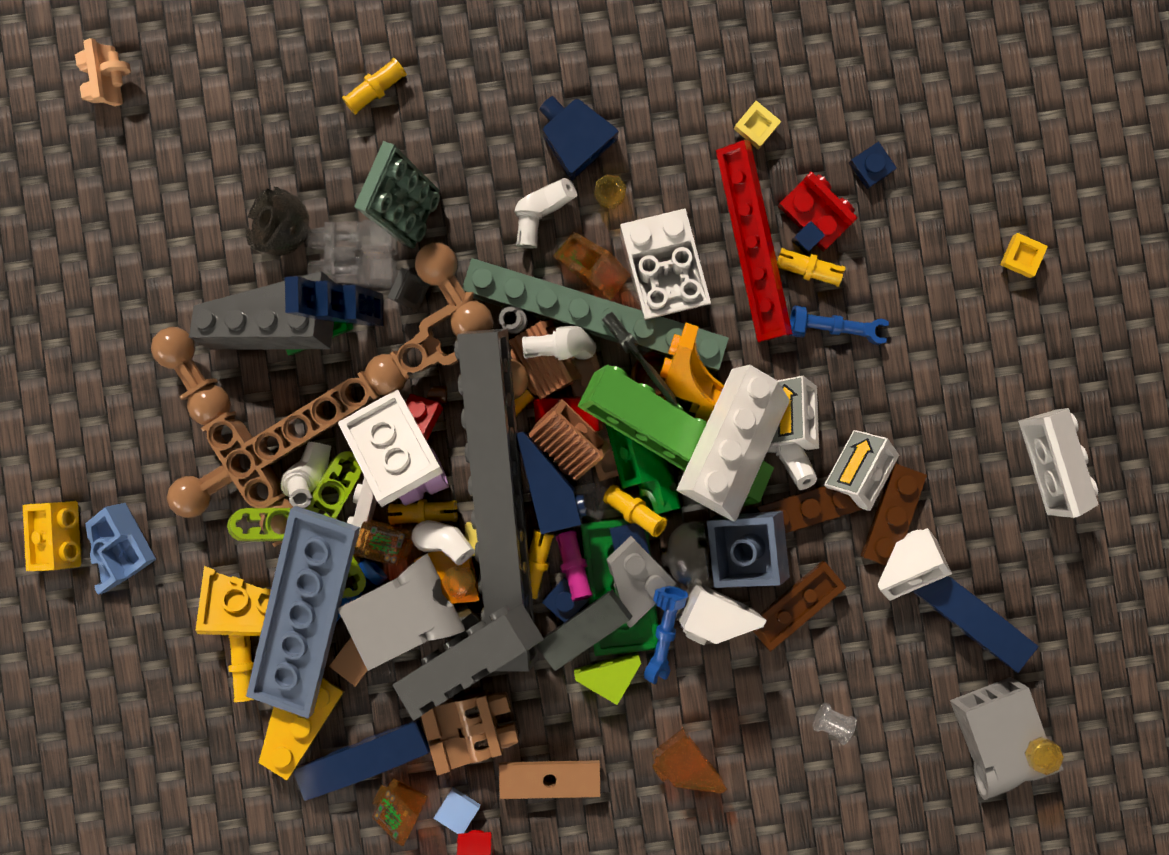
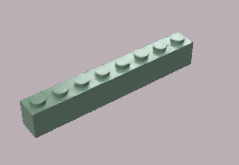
[462,258,729,373]

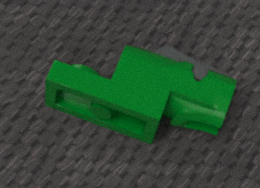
[605,424,682,514]

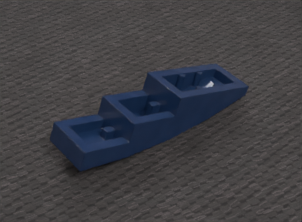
[285,276,384,327]
[912,576,1039,673]
[293,720,430,801]

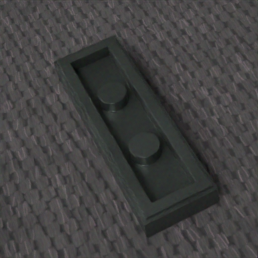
[537,589,633,671]

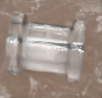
[812,702,857,745]

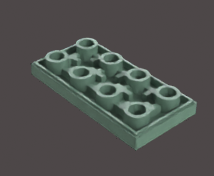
[354,141,440,249]

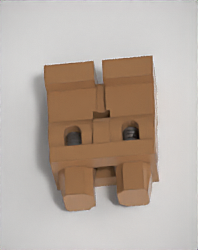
[421,690,519,776]

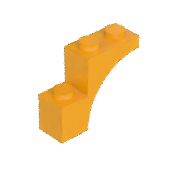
[660,323,724,422]

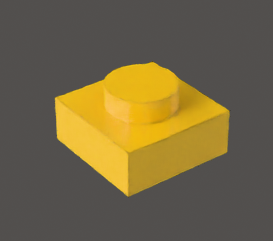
[1000,233,1048,278]

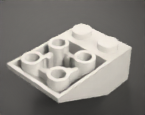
[620,208,711,320]

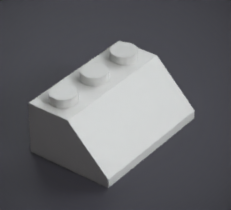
[1019,408,1099,518]
[676,580,766,645]

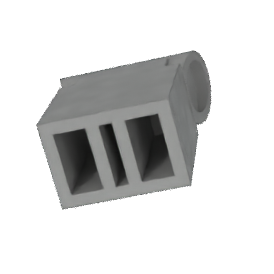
[337,554,466,671]
[950,677,1063,800]

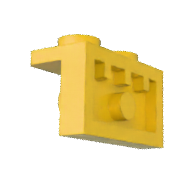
[23,501,81,571]

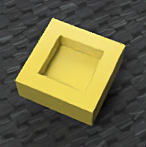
[734,101,781,150]

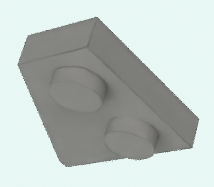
[607,536,677,628]

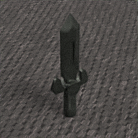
[602,312,678,406]

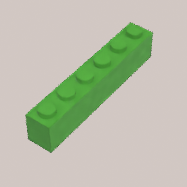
[577,364,774,506]

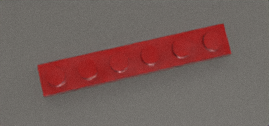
[716,140,793,342]

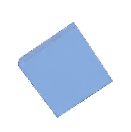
[434,787,480,834]

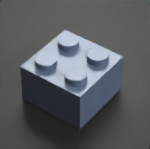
[707,511,790,588]

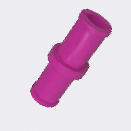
[556,531,593,601]

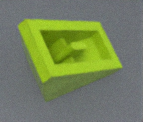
[574,652,641,705]

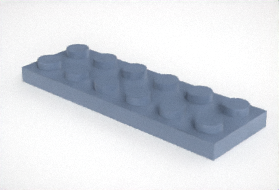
[246,506,360,719]

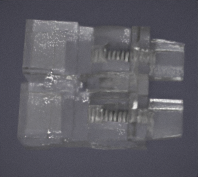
[308,220,397,289]

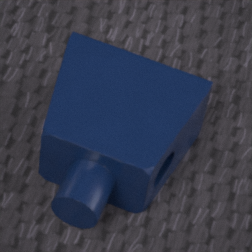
[539,96,619,181]

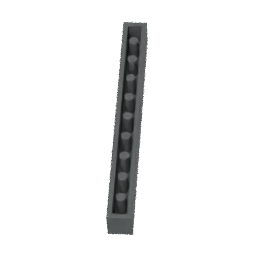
[454,329,538,671]

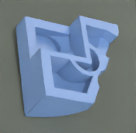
[85,503,156,595]

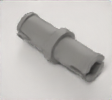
[499,307,528,334]

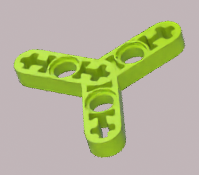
[227,451,366,598]

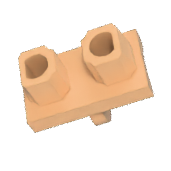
[75,38,131,107]

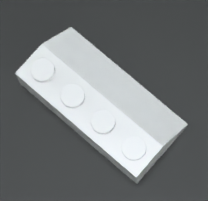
[676,364,790,521]

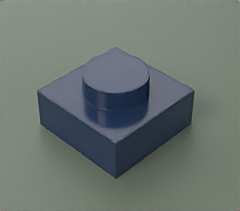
[849,141,897,189]
[610,523,649,554]
[542,577,589,622]

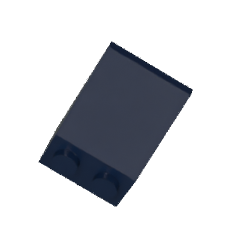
[516,432,588,534]

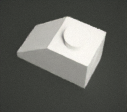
[878,528,952,601]

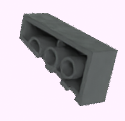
[189,271,335,350]
[392,604,544,721]

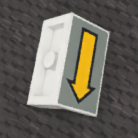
[769,376,819,450]
[824,430,899,511]

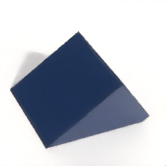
[791,221,825,255]

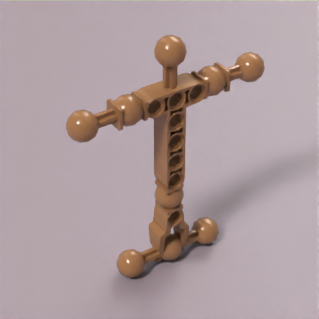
[151,242,529,547]

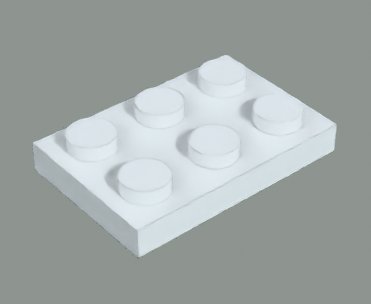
[338,389,443,507]

